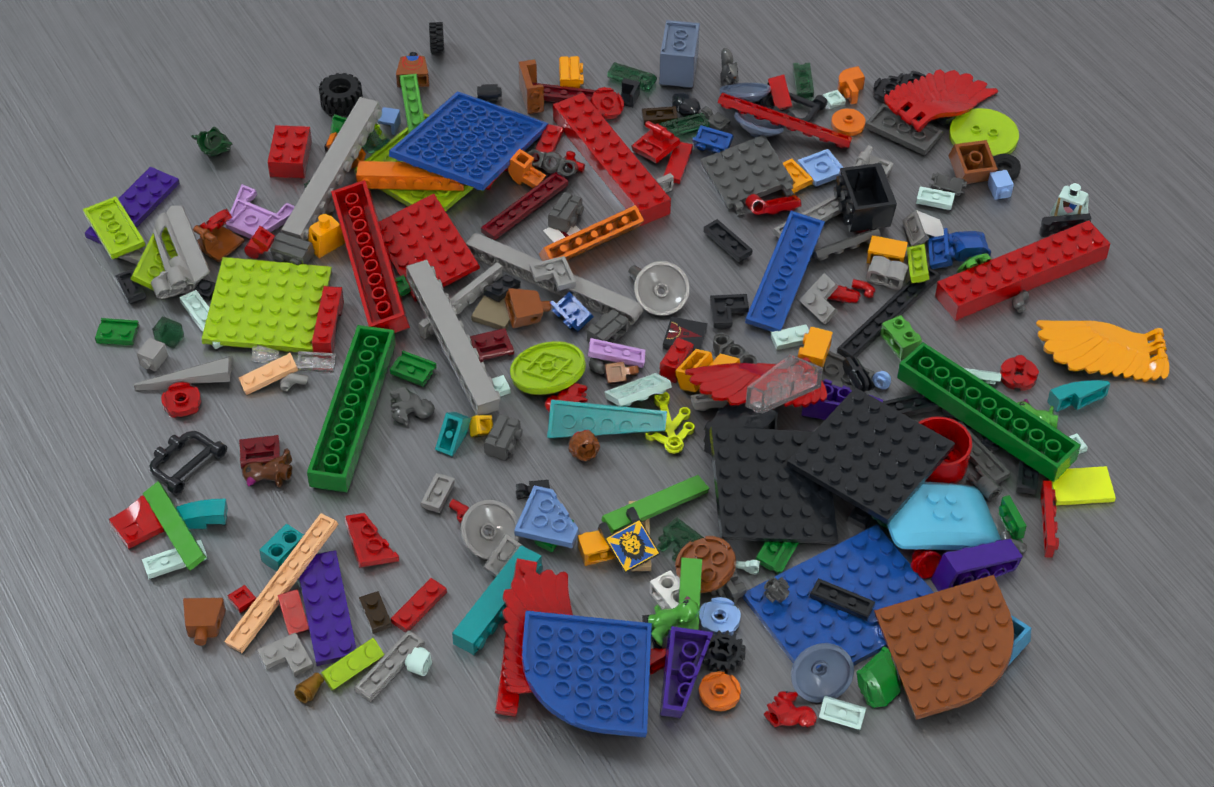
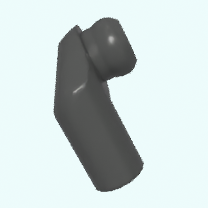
[1012,290,1029,313]
[589,357,605,375]
[1000,531,1027,554]

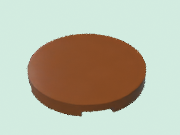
[675,536,736,593]

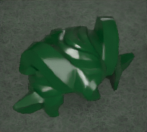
[191,127,233,156]

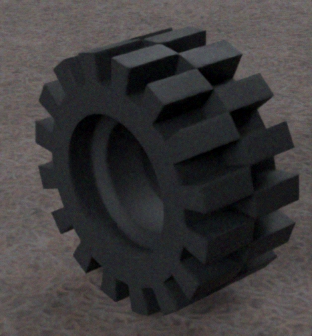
[429,22,444,53]

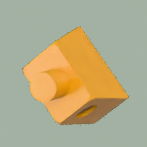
[308,214,345,258]

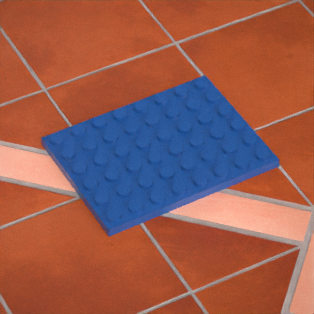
[389,91,548,191]
[742,525,934,668]

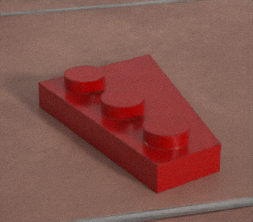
[344,513,399,568]

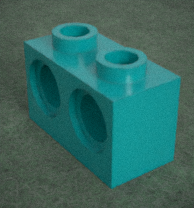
[259,523,304,572]

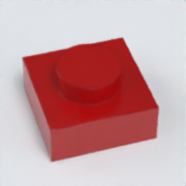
[227,585,256,613]

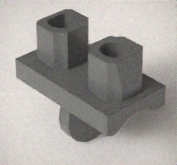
[710,569,747,605]

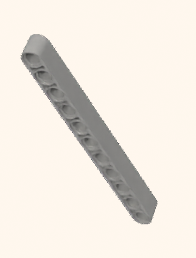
[466,233,644,326]

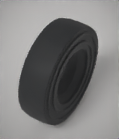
[993,154,1021,180]

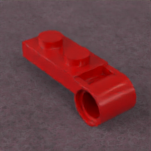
[745,194,802,215]

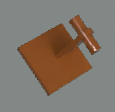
[193,225,245,262]

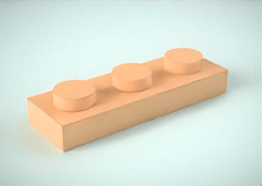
[239,353,299,395]

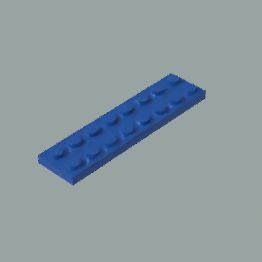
[745,211,825,332]

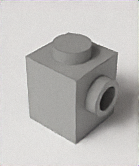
[137,338,168,371]

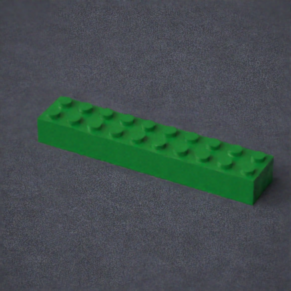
[307,325,396,493]
[897,342,1081,482]

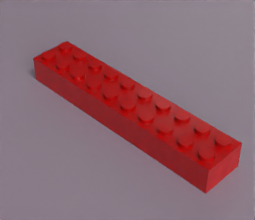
[553,93,671,226]
[331,180,410,333]
[935,220,1111,321]

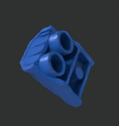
[951,231,991,262]

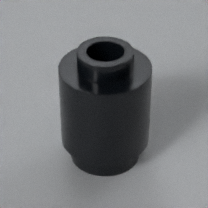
[477,84,502,101]

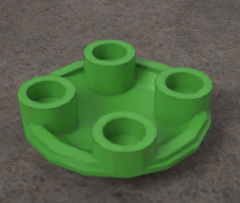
[957,254,991,273]

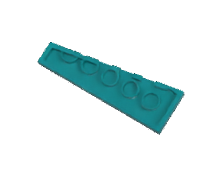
[547,400,667,439]

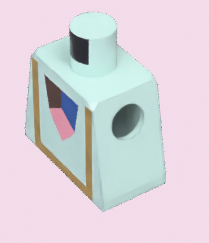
[1050,183,1089,216]

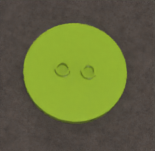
[949,108,1019,157]
[510,341,586,395]

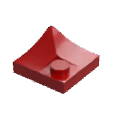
[109,495,165,549]

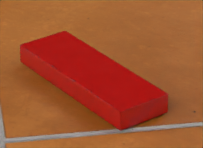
[663,142,693,184]

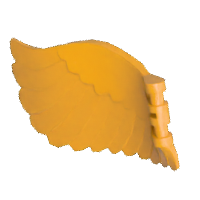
[1036,320,1169,382]

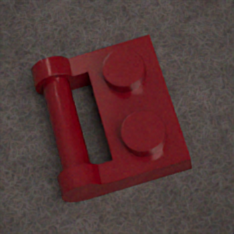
[470,328,514,362]
[239,435,280,469]

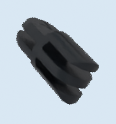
[843,356,875,392]

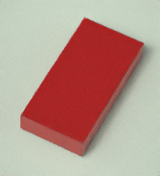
[768,74,793,111]

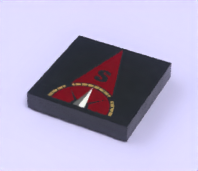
[663,316,708,351]

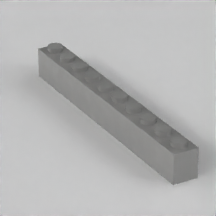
[281,97,382,241]
[406,260,501,415]

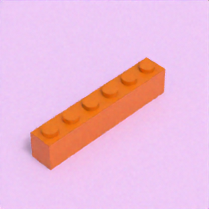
[356,161,464,191]
[539,205,644,261]

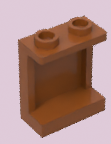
[519,59,544,114]

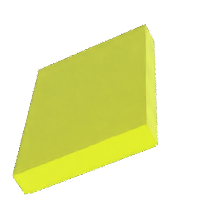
[1049,466,1116,506]

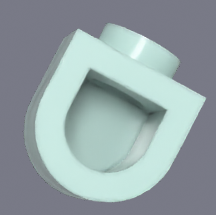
[405,647,432,676]

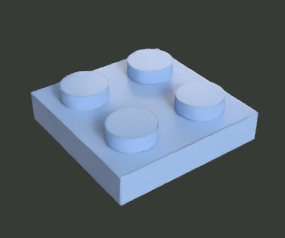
[798,149,843,187]

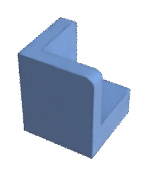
[378,107,401,135]

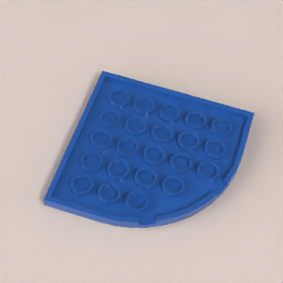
[522,611,652,738]

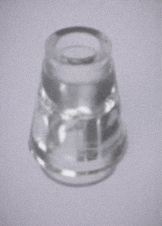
[251,345,279,363]

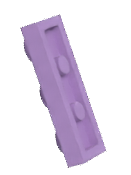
[588,338,646,368]

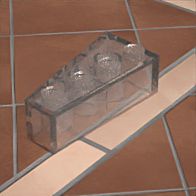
[745,354,823,414]

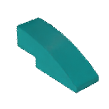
[1047,380,1110,412]
[176,499,228,529]

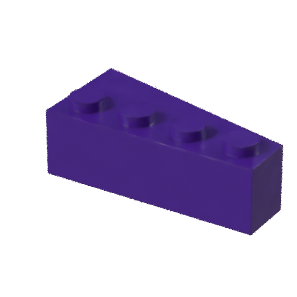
[931,539,1023,591]

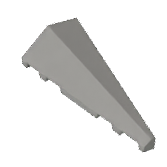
[134,356,233,390]

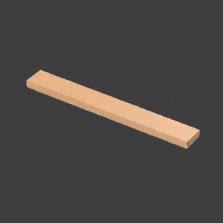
[224,513,338,653]

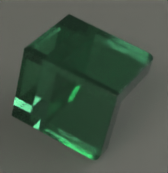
[364,130,390,154]
[152,316,184,348]

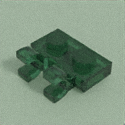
[657,517,704,562]

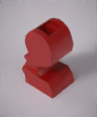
[244,226,275,259]

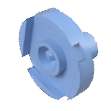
[699,597,741,636]

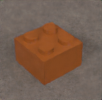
[948,140,998,184]

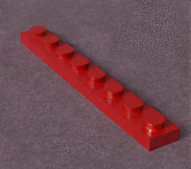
[718,93,852,148]
[495,558,537,717]

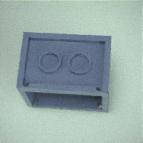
[659,20,700,88]

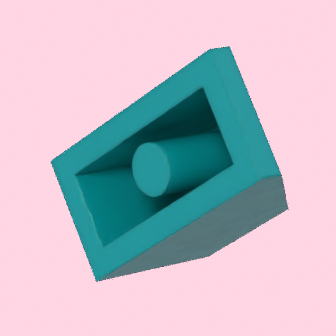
[435,412,471,456]

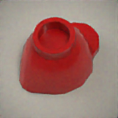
[911,549,942,579]

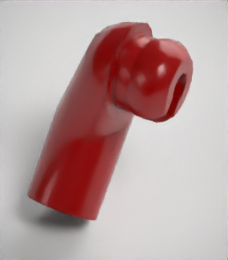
[852,279,875,298]

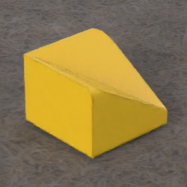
[469,415,493,437]

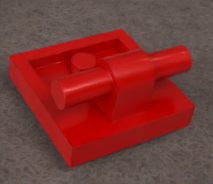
[631,121,681,164]

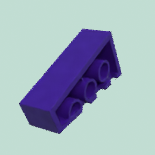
[802,379,883,420]
[660,626,713,718]

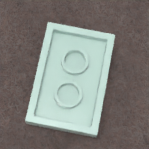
[604,373,672,407]

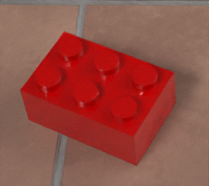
[268,125,312,178]

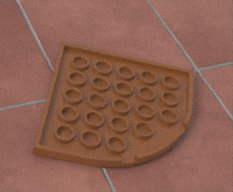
[874,575,1014,720]

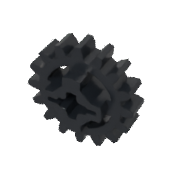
[703,630,746,674]

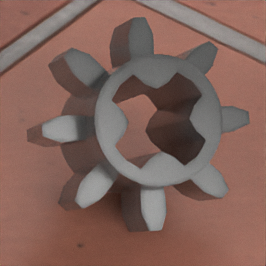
[764,577,790,603]

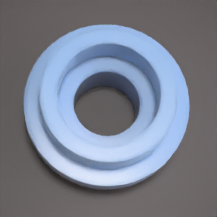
[872,371,891,390]

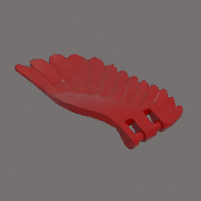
[685,358,827,408]
[502,569,573,694]

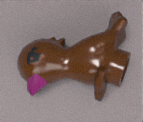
[242,448,293,488]

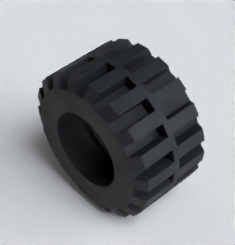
[319,73,363,117]

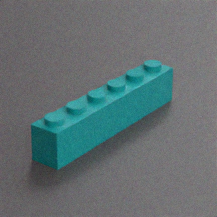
[452,545,543,655]

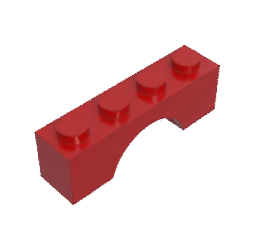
[312,286,344,358]

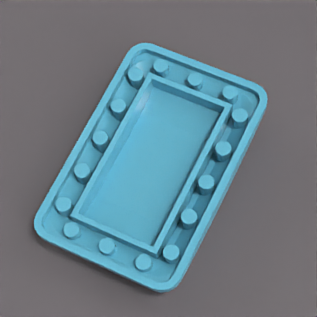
[887,482,1001,550]

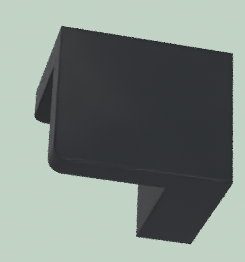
[621,78,640,108]

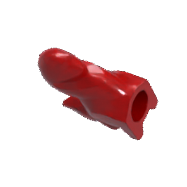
[545,383,588,413]
[764,691,817,727]

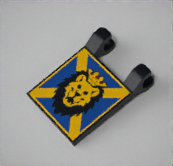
[598,507,660,573]

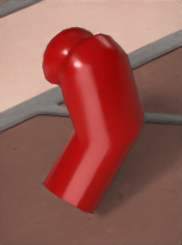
[564,151,585,172]
[449,499,469,523]

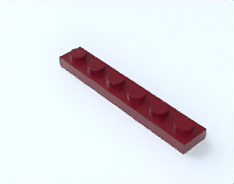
[481,172,568,240]

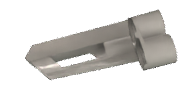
[151,206,210,299]

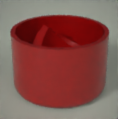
[918,417,972,484]

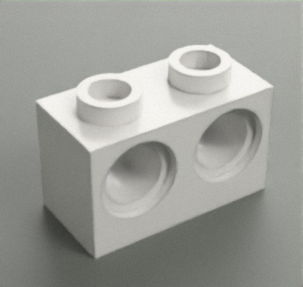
[649,570,680,609]

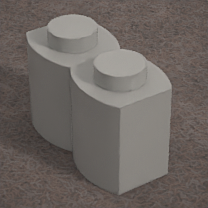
[866,256,909,290]

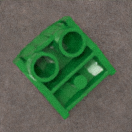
[856,646,901,708]

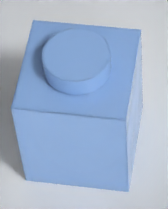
[988,170,1014,200]

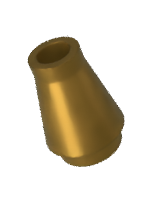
[294,672,324,703]

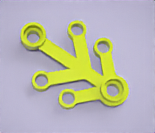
[645,392,695,454]

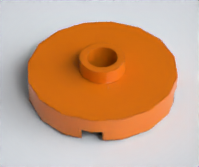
[831,108,866,136]
[698,671,741,712]

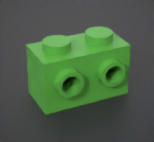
[880,315,922,360]

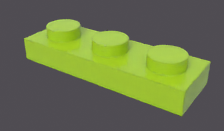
[907,244,930,283]
[320,637,385,691]

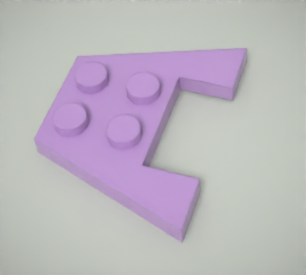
[226,184,295,238]

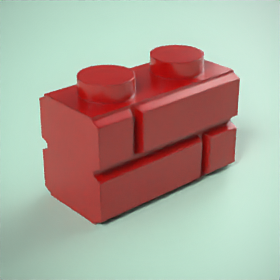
[659,338,694,383]

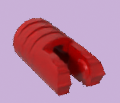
[827,285,861,303]

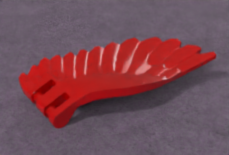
[884,69,998,132]

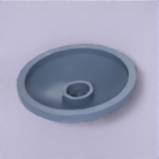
[720,83,771,102]
[734,111,785,137]
[791,643,854,703]

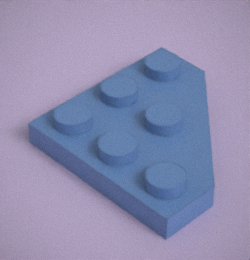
[514,485,579,548]

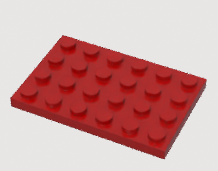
[379,193,480,302]

